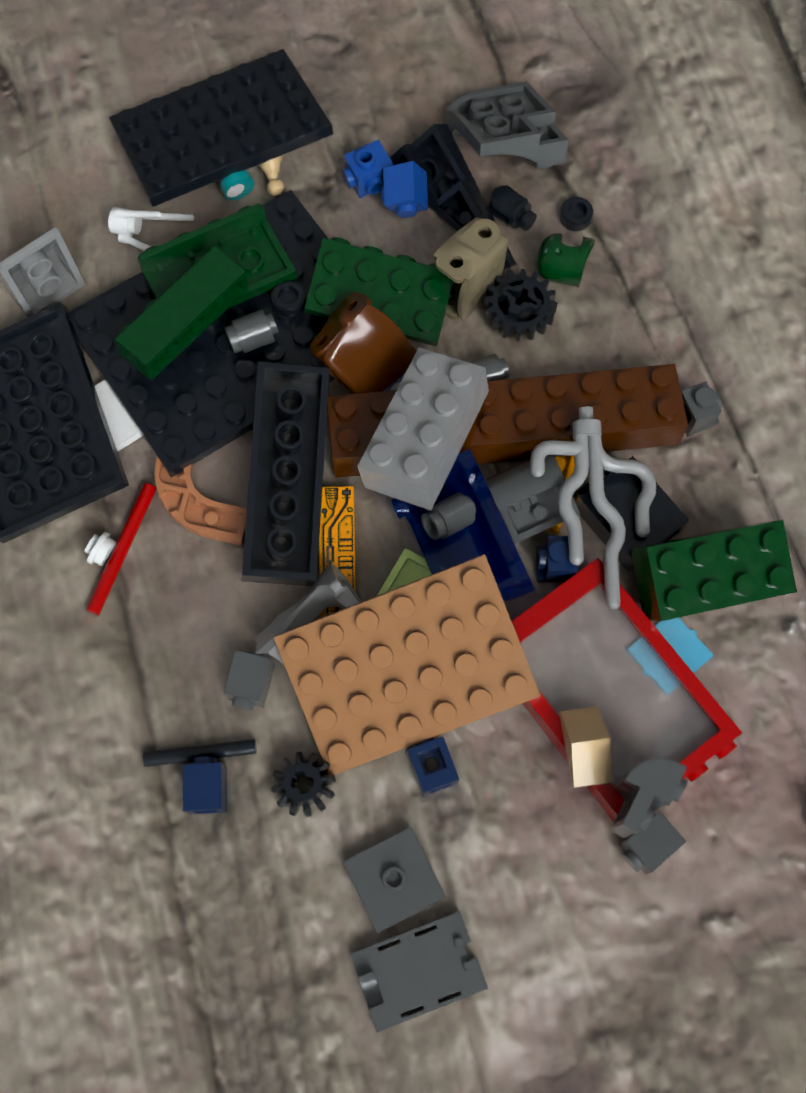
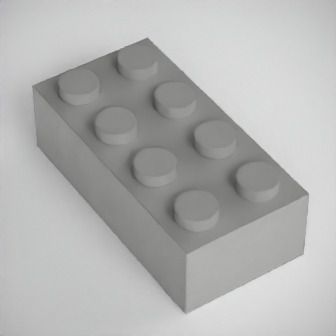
[357,348,489,510]

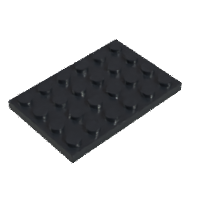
[109,49,333,207]
[0,302,129,543]

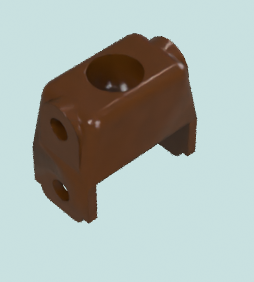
[310,292,417,394]

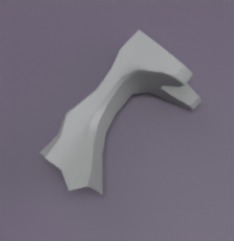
[253,563,362,664]

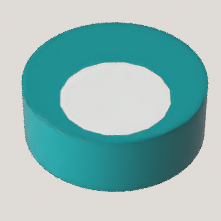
[220,170,255,201]

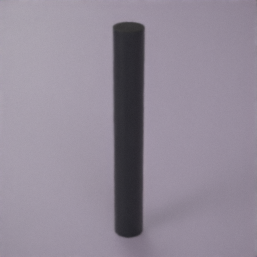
[143,739,257,767]

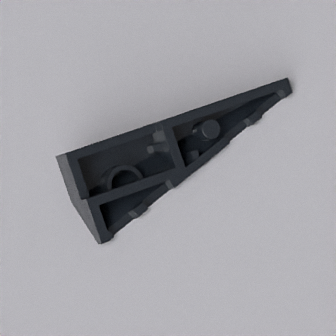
[389,124,516,271]

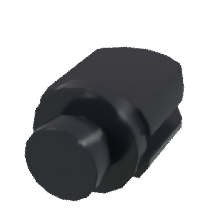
[489,185,537,231]

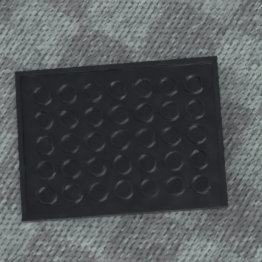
[69,190,336,478]

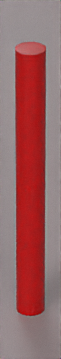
[86,483,157,616]

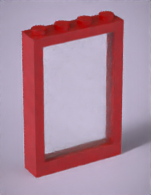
[512,557,742,822]

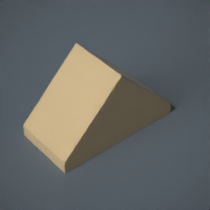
[559,706,612,788]

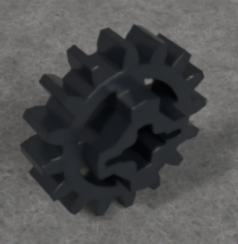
[483,269,558,341]

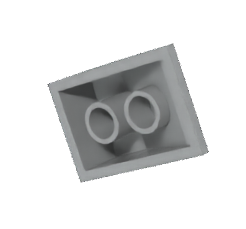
[0,227,86,317]

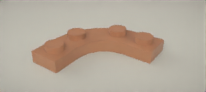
[155,457,247,546]

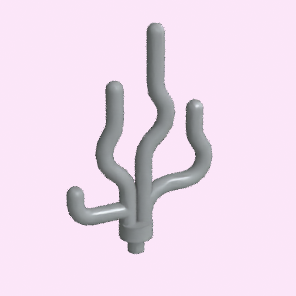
[530,406,656,610]

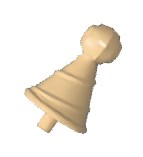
[259,155,284,196]

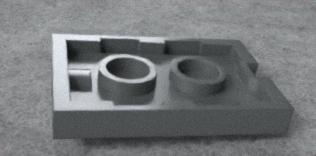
[350,911,489,1032]

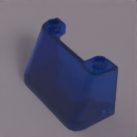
[390,449,535,602]

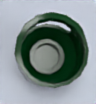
[536,233,595,288]

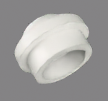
[84,531,116,566]

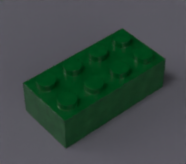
[630,520,797,621]

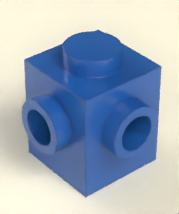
[342,140,394,199]
[381,161,428,218]

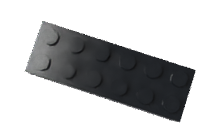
[241,361,330,586]

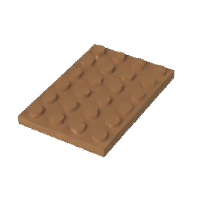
[273,554,541,775]

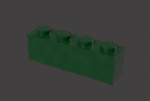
[115,246,248,381]

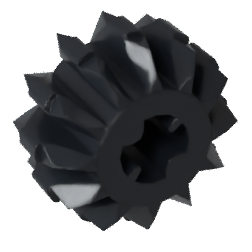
[271,752,336,818]

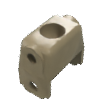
[433,217,508,321]

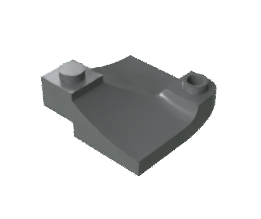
[444,82,569,169]

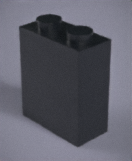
[576,456,689,572]

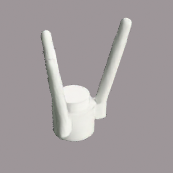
[108,207,195,251]

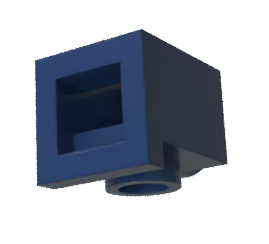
[536,536,578,583]
[408,737,460,797]

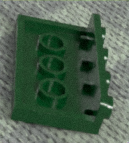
[138,203,297,308]
[305,237,453,347]

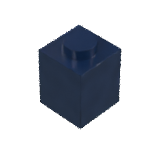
[183,757,227,815]

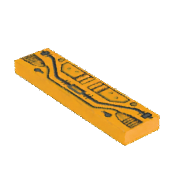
[319,486,356,618]

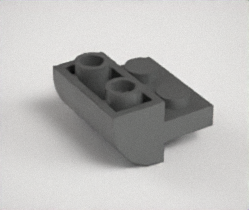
[486,455,580,544]
[610,758,688,838]

